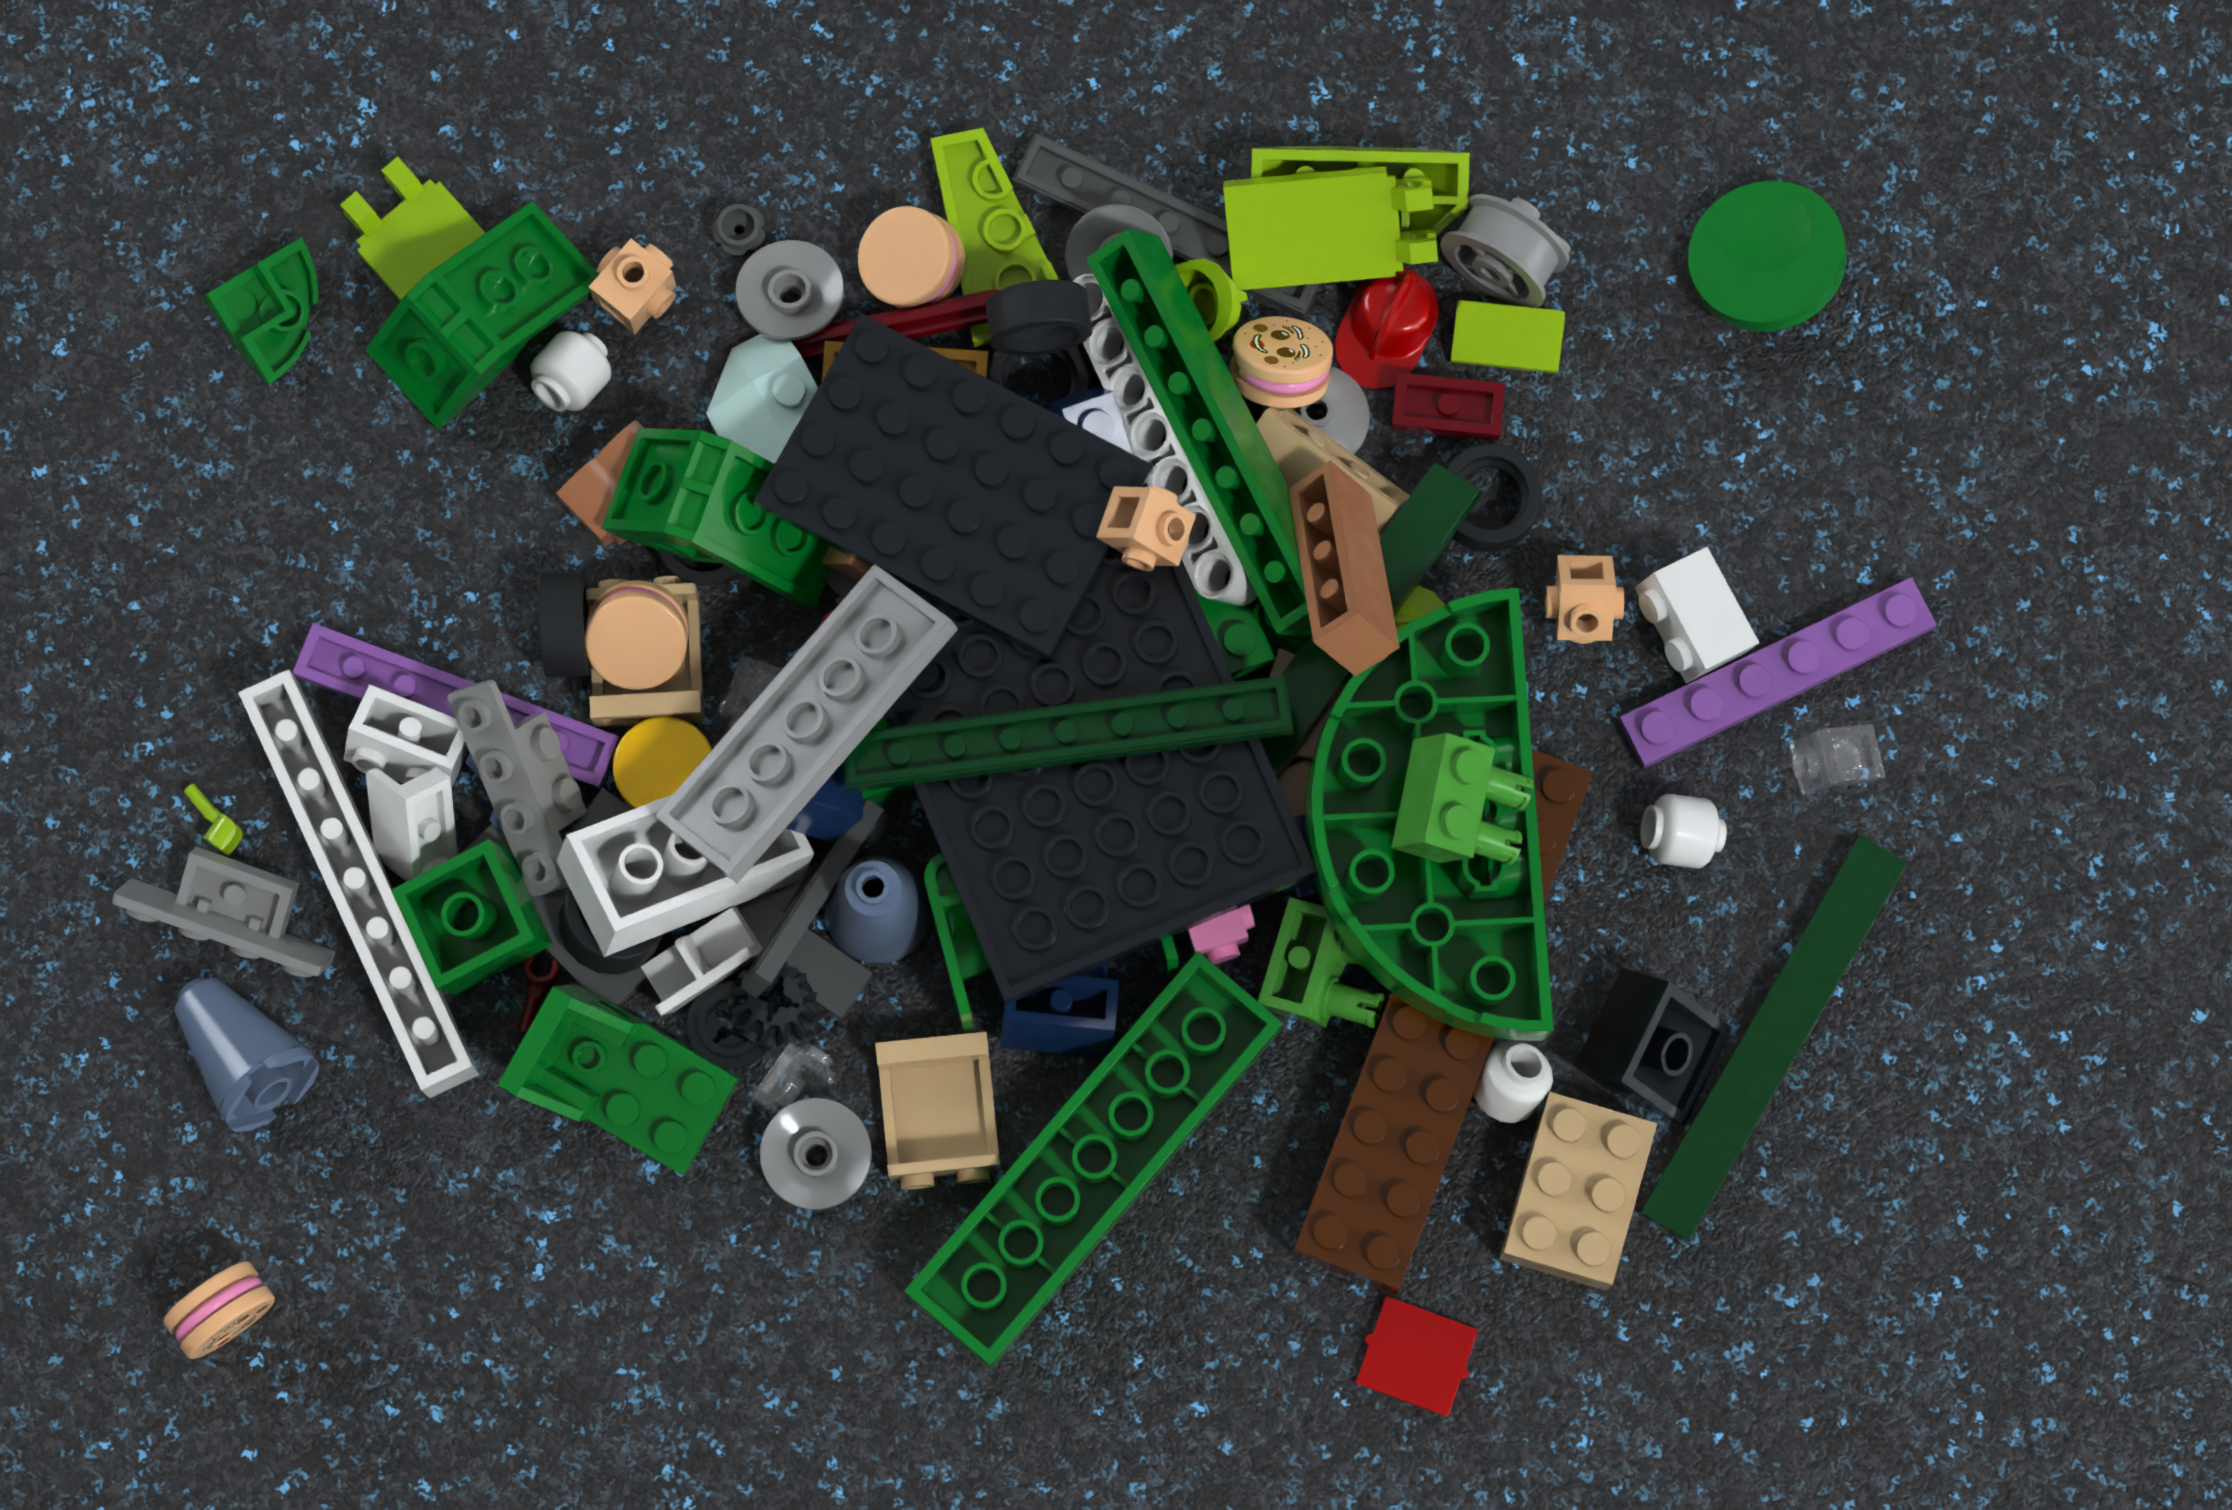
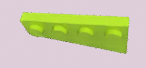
[930,128,1059,348]

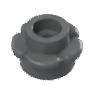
[712,204,765,256]

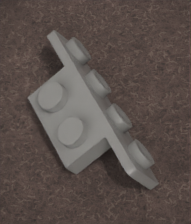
[447,679,587,897]
[112,846,335,977]

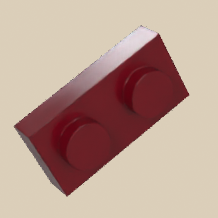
[1391,372,1505,441]

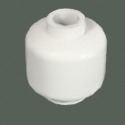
[530,331,611,412]
[1640,794,1727,868]
[1473,1040,1553,1123]

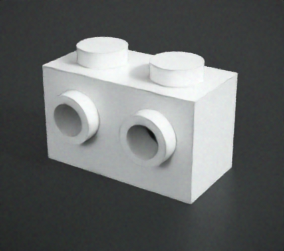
[1635,547,1759,684]
[344,684,468,789]

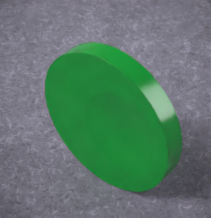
[1688,181,1847,332]

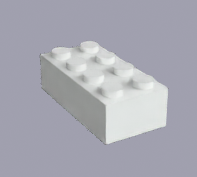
[557,794,814,957]

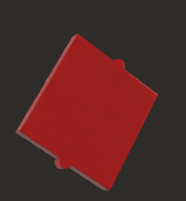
[1355,1296,1479,1417]

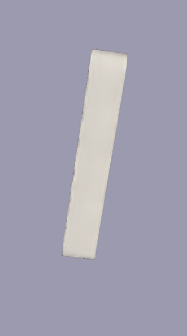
[1073,274,1258,606]

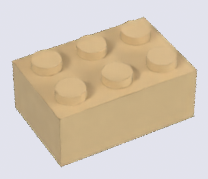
[1499,1091,1658,1291]

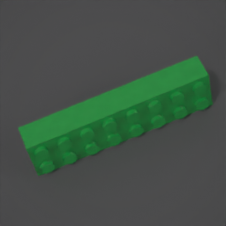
[904,951,1283,1370]

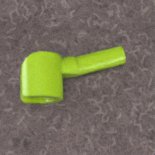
[184,784,243,855]

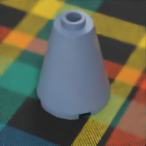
[823,854,933,963]
[174,978,319,1132]

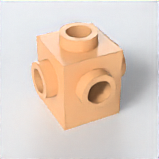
[589,239,677,335]
[1096,486,1196,571]
[1545,555,1624,644]

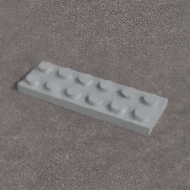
[655,564,958,884]

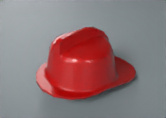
[1334,268,1439,390]

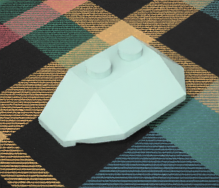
[706,334,818,464]

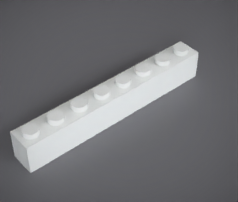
[238,669,480,1098]

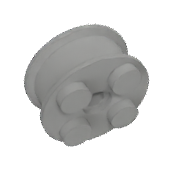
[1440,194,1571,308]

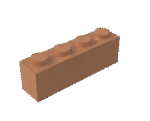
[1288,460,1400,677]

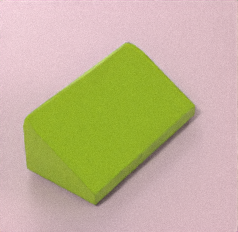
[1450,300,1565,374]

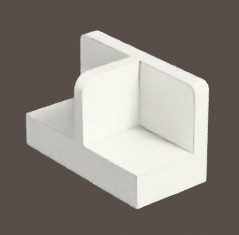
[366,767,458,881]
[641,906,762,1016]

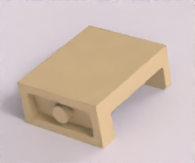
[586,576,705,728]
[875,1032,1001,1190]

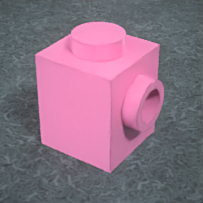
[1185,904,1255,964]

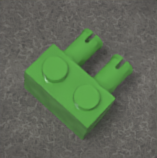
[1391,733,1533,866]
[1258,897,1385,1029]

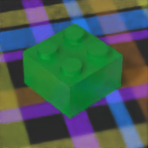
[391,839,553,995]

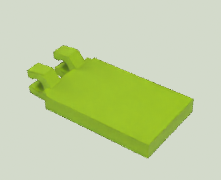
[340,156,485,301]
[1223,166,1438,290]

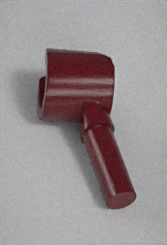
[517,954,559,1033]

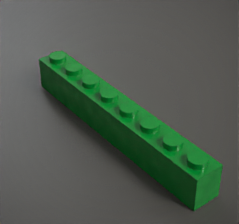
[1086,229,1312,637]

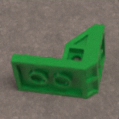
[365,201,599,430]
[601,428,830,608]
[497,984,741,1175]

